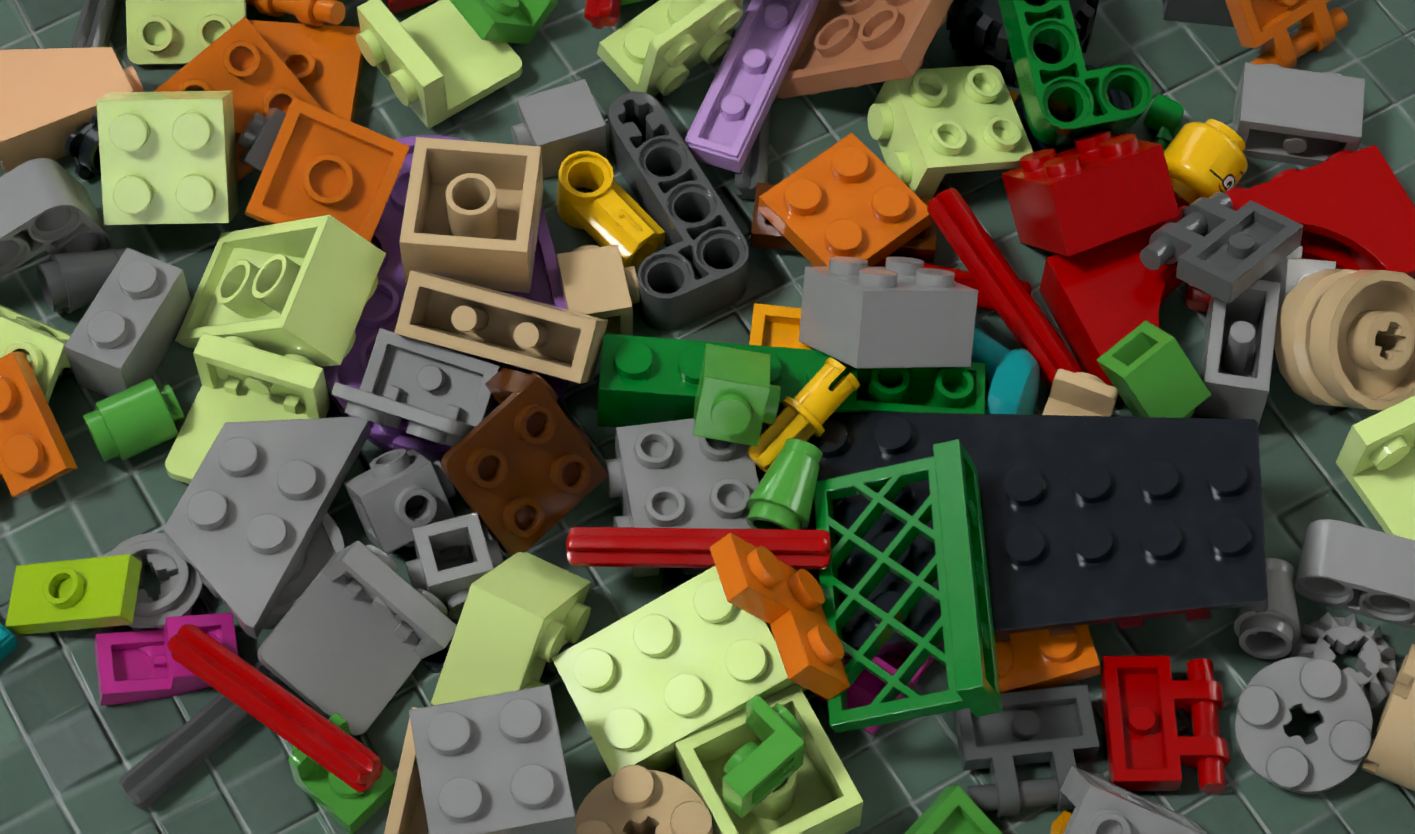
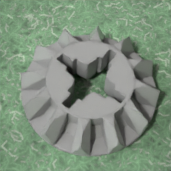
[107,533,204,631]
[1290,612,1398,709]

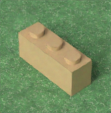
[394,271,608,384]

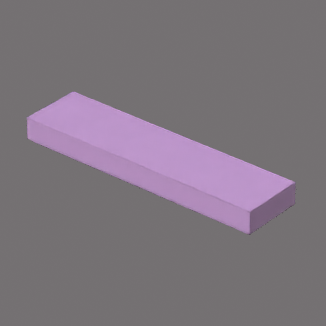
[684,0,820,173]

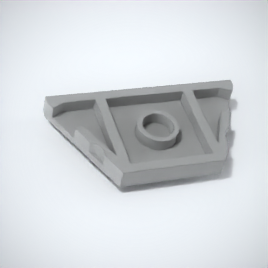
[163,417,371,639]

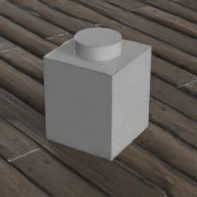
[511,79,607,179]

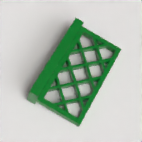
[814,439,1002,733]

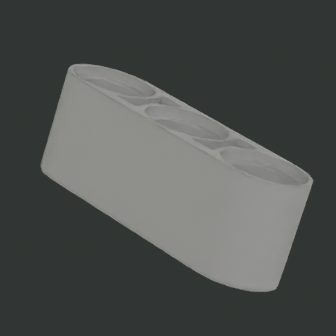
[1295,519,1415,629]

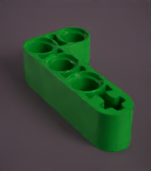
[998,0,1153,146]

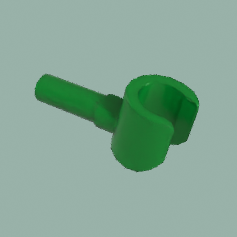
[1143,94,1184,151]

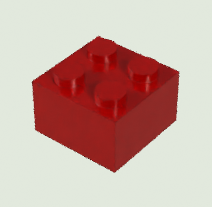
[1001,129,1180,257]

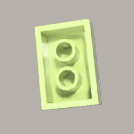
[552,566,807,776]

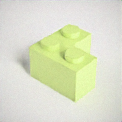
[431,552,591,705]

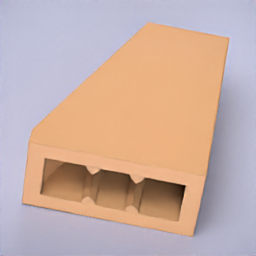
[0,47,144,174]

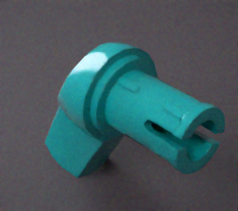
[971,324,1040,415]

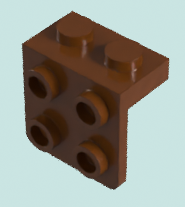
[441,367,608,556]

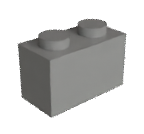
[1232,62,1365,166]
[64,248,192,397]
[1195,280,1280,426]

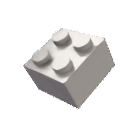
[799,256,978,368]
[409,685,576,834]

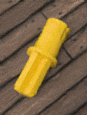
[747,357,860,473]

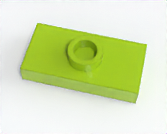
[5,554,142,635]

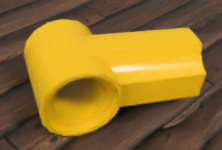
[556,151,666,270]

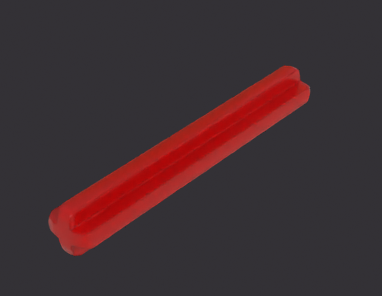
[927,188,1083,389]
[566,527,832,570]
[167,624,384,792]

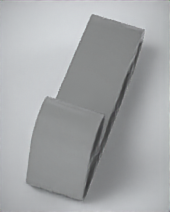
[0,158,111,278]

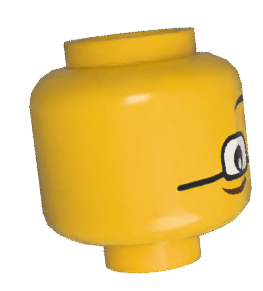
[1164,119,1248,207]

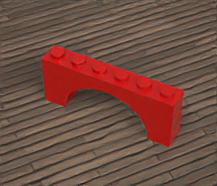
[1039,144,1415,406]

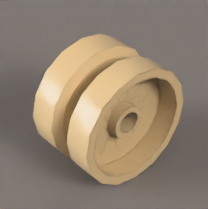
[1274,269,1415,411]

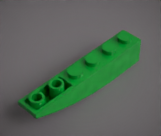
[597,333,986,427]

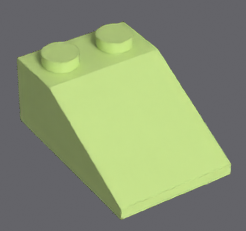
[175,215,386,367]

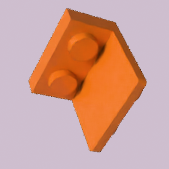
[153,16,321,182]

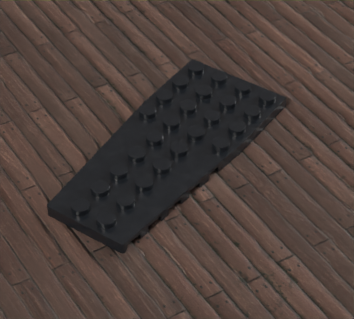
[662,411,1268,659]

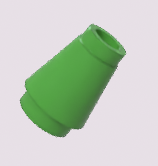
[746,438,823,530]

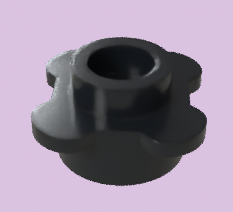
[65,113,101,180]

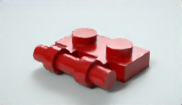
[1100,656,1230,793]

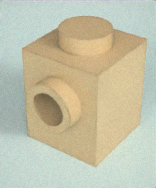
[557,244,640,344]

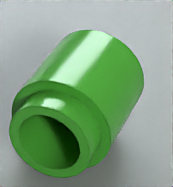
[83,378,185,462]

